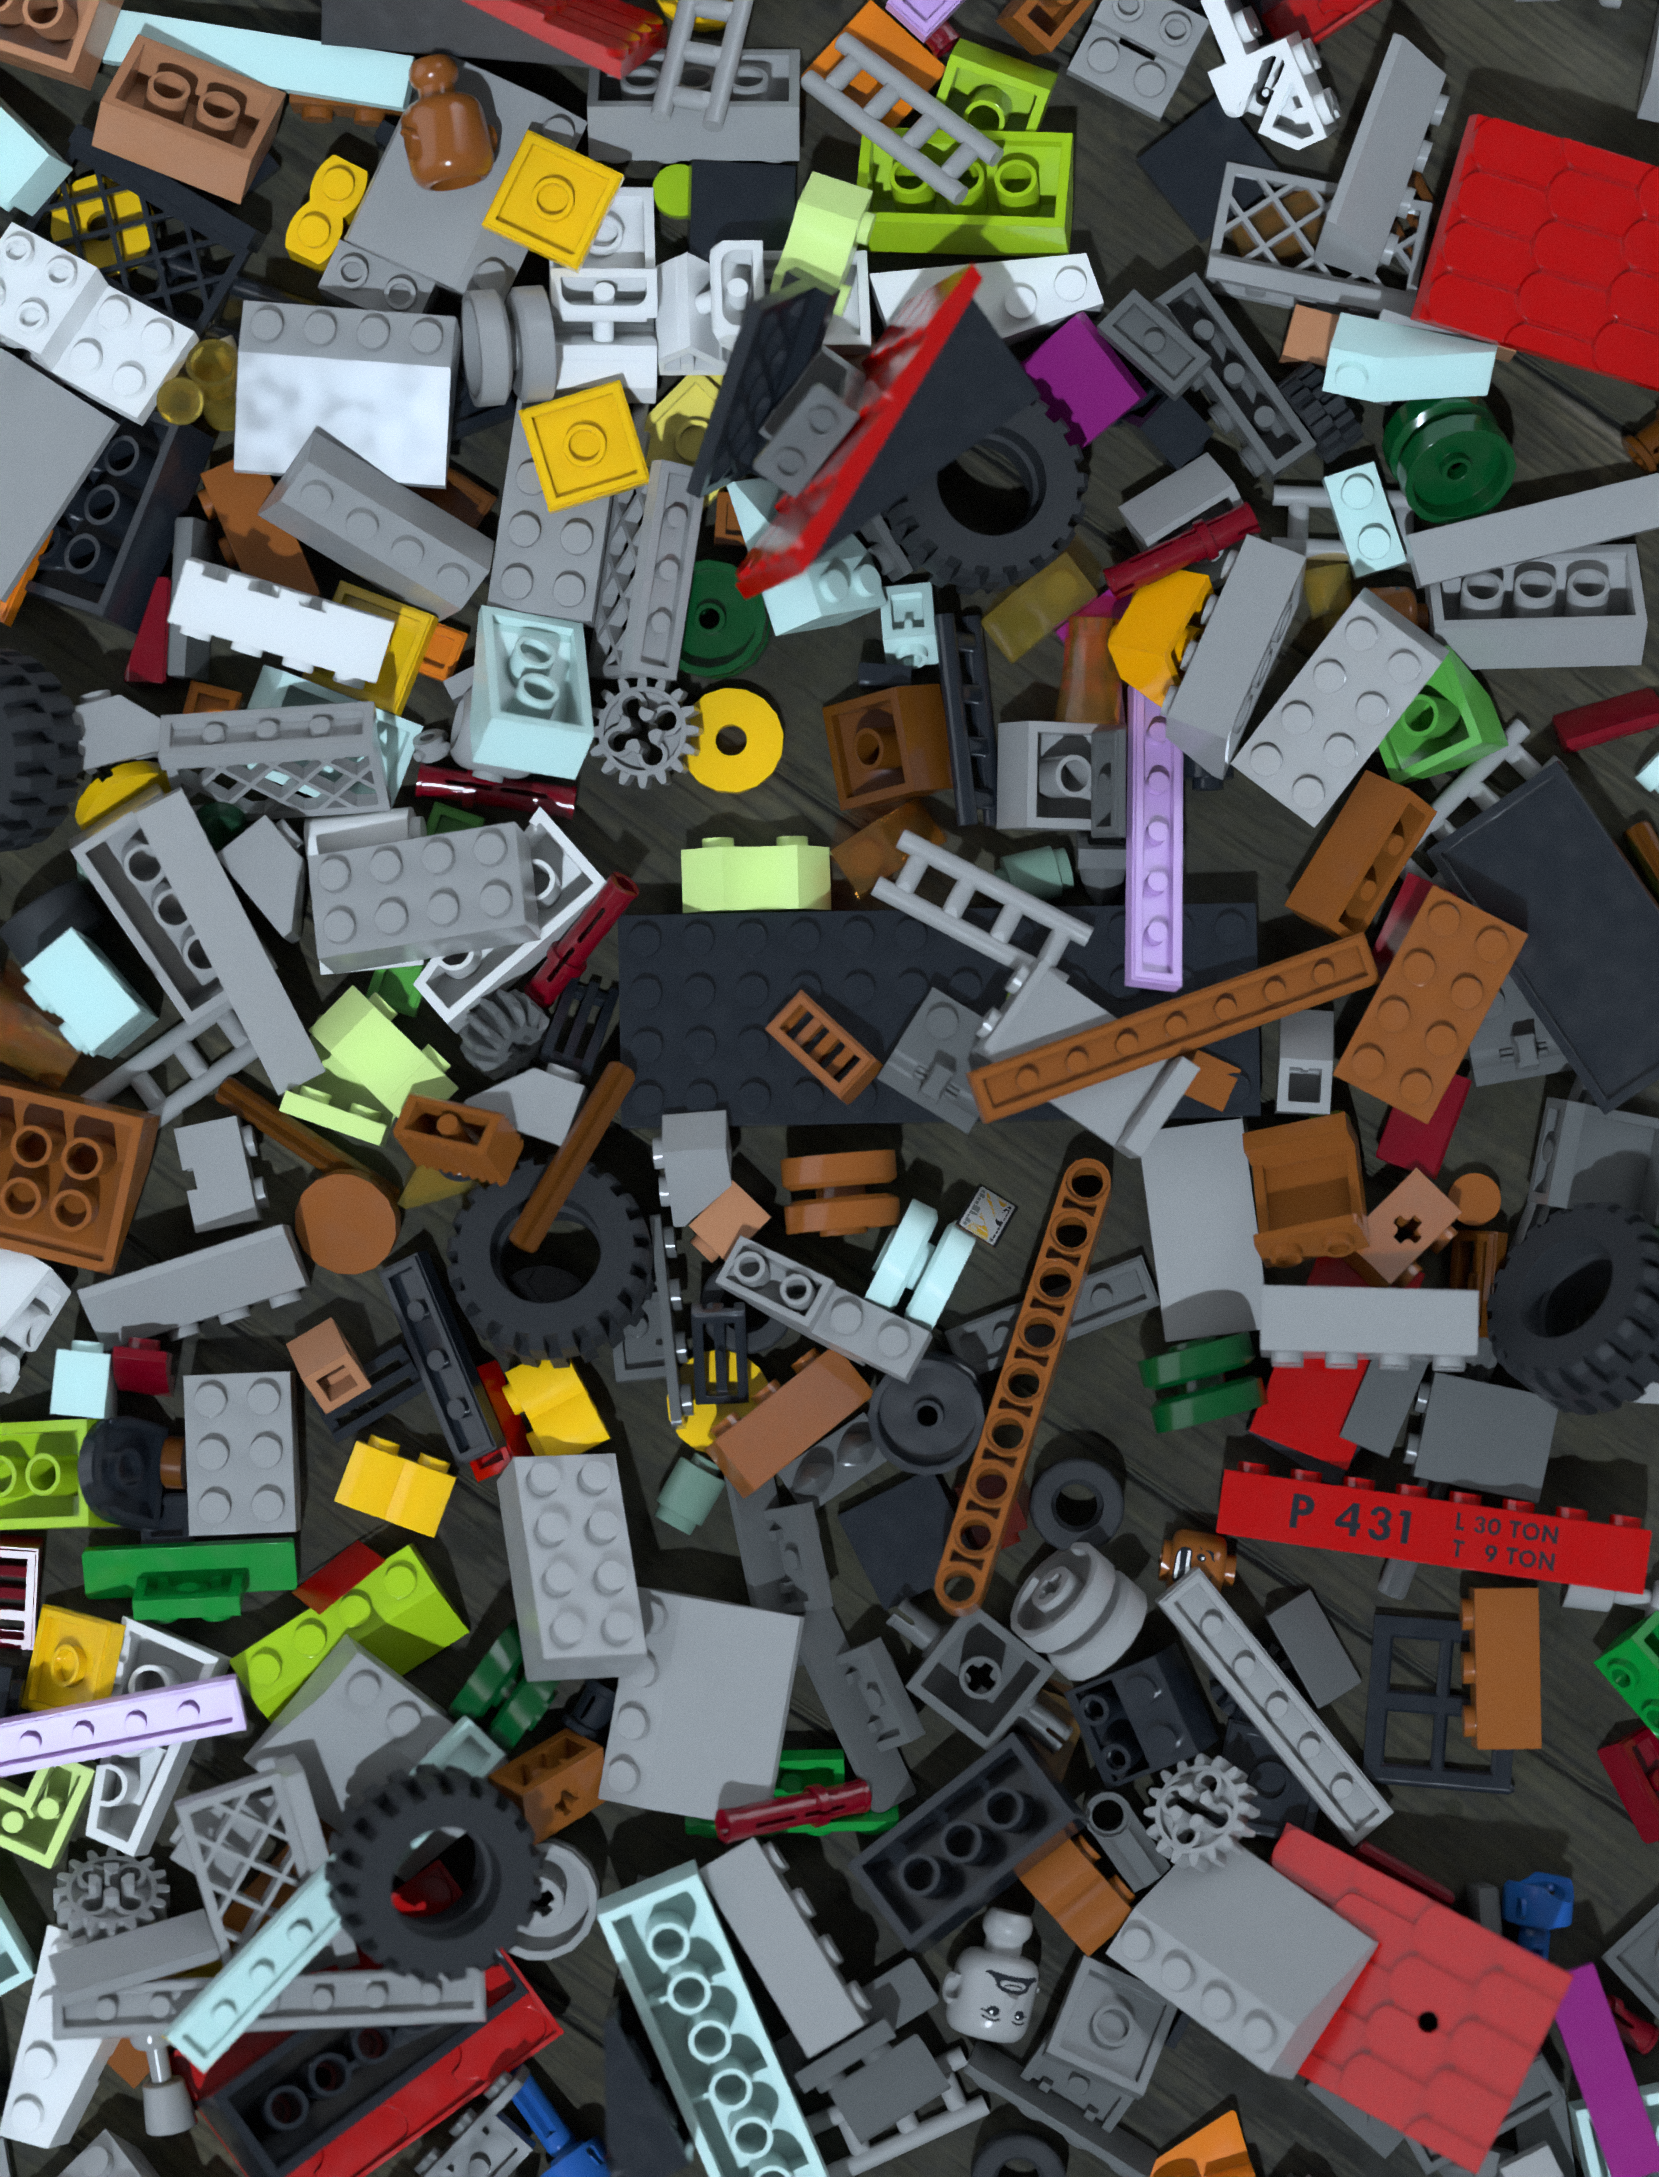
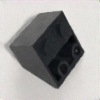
[1064,1642,1219,1790]

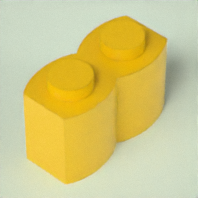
[285,154,371,275]
[501,1358,612,1456]
[334,1434,458,1538]

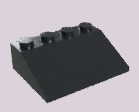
[24,384,215,634]
[603,1992,695,2177]

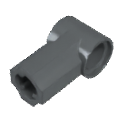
[1082,1788,1172,1893]

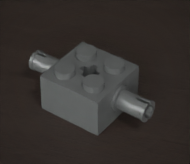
[886,1596,1074,1755]

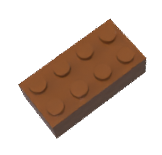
[1333,885,1529,1125]

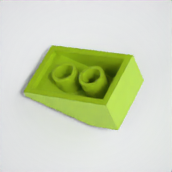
[936,38,1059,132]
[0,1419,120,1531]

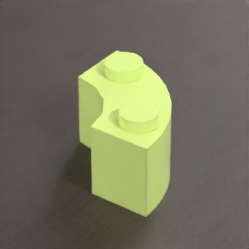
[769,171,876,324]
[681,836,831,914]
[308,985,459,1118]

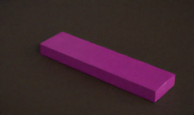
[1554,1961,1659,2177]

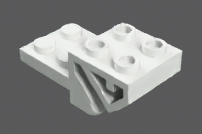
[1200,0,1342,150]
[549,187,658,404]
[0,222,200,426]
[655,240,871,375]

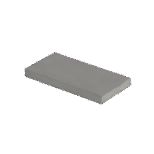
[1140,1118,1265,1342]

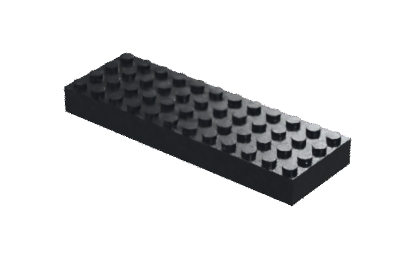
[618,903,1261,1130]

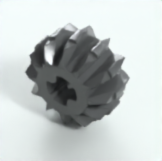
[458,989,550,1080]

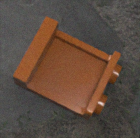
[1242,1112,1370,1268]

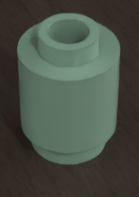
[993,845,1074,901]
[654,1452,726,1535]

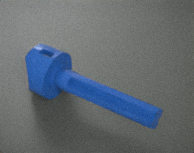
[1500,1872,1574,2049]
[509,2060,611,2177]

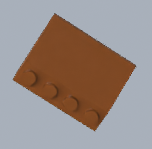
[0,1077,161,1275]

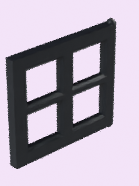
[1361,1614,1515,1795]

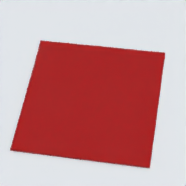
[292,1539,386,1615]

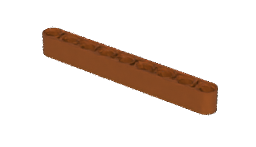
[935,1158,1112,1617]

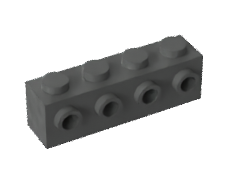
[1151,272,1317,484]

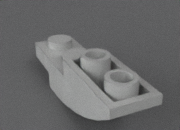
[715,1235,933,1384]

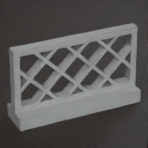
[1202,162,1433,320]
[587,459,704,681]
[158,701,391,824]
[174,1754,360,1974]

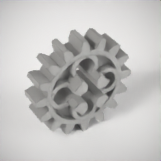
[590,678,703,790]
[1144,1753,1260,1872]
[53,1847,170,1943]

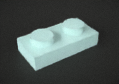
[1322,461,1407,580]

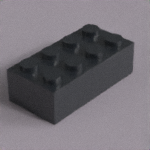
[846,1732,1090,1953]

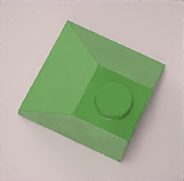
[1378,645,1509,785]

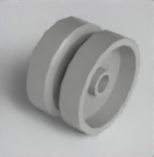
[461,285,556,407]
[1010,1542,1148,1681]
[510,1837,600,1960]

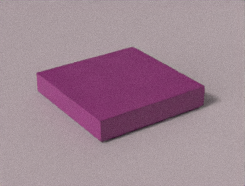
[1019,311,1147,451]

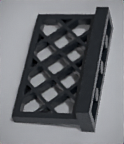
[23,123,267,343]
[686,266,841,499]

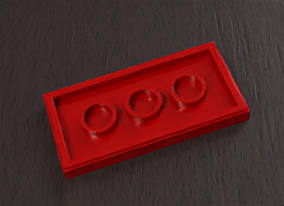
[1248,1256,1425,1471]

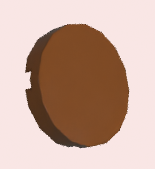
[295,1169,401,1275]

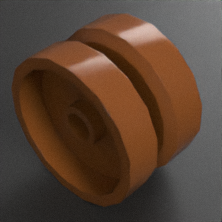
[780,1150,901,1237]

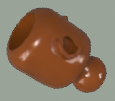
[400,54,497,191]

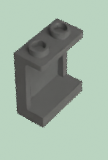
[753,344,866,498]
[1527,1097,1659,1226]
[1402,1372,1558,1503]

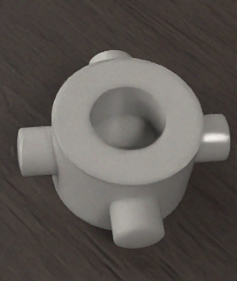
[412,729,450,763]

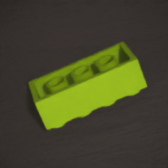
[857,128,1073,257]
[229,1543,470,1724]

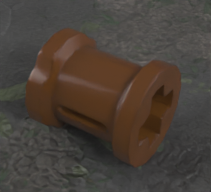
[1621,409,1659,475]

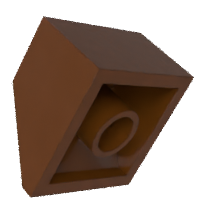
[822,684,953,811]

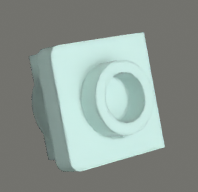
[881,582,939,669]

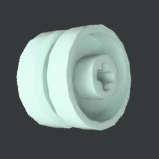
[864,1199,977,1332]

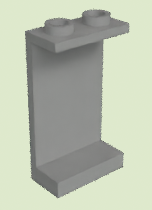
[973,959,1200,1159]

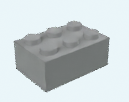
[183,1371,302,1536]

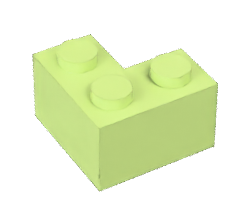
[0,1760,100,1869]

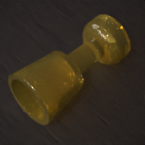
[186,339,238,431]
[155,374,206,425]
[1303,564,1352,637]

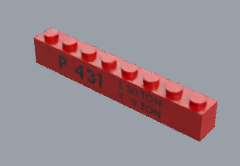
[1216,1461,1652,1595]

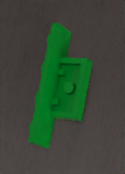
[82,1537,298,1624]
[685,1749,899,1838]

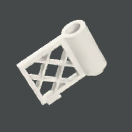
[304,807,427,975]

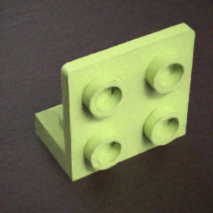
[279,1014,396,1148]

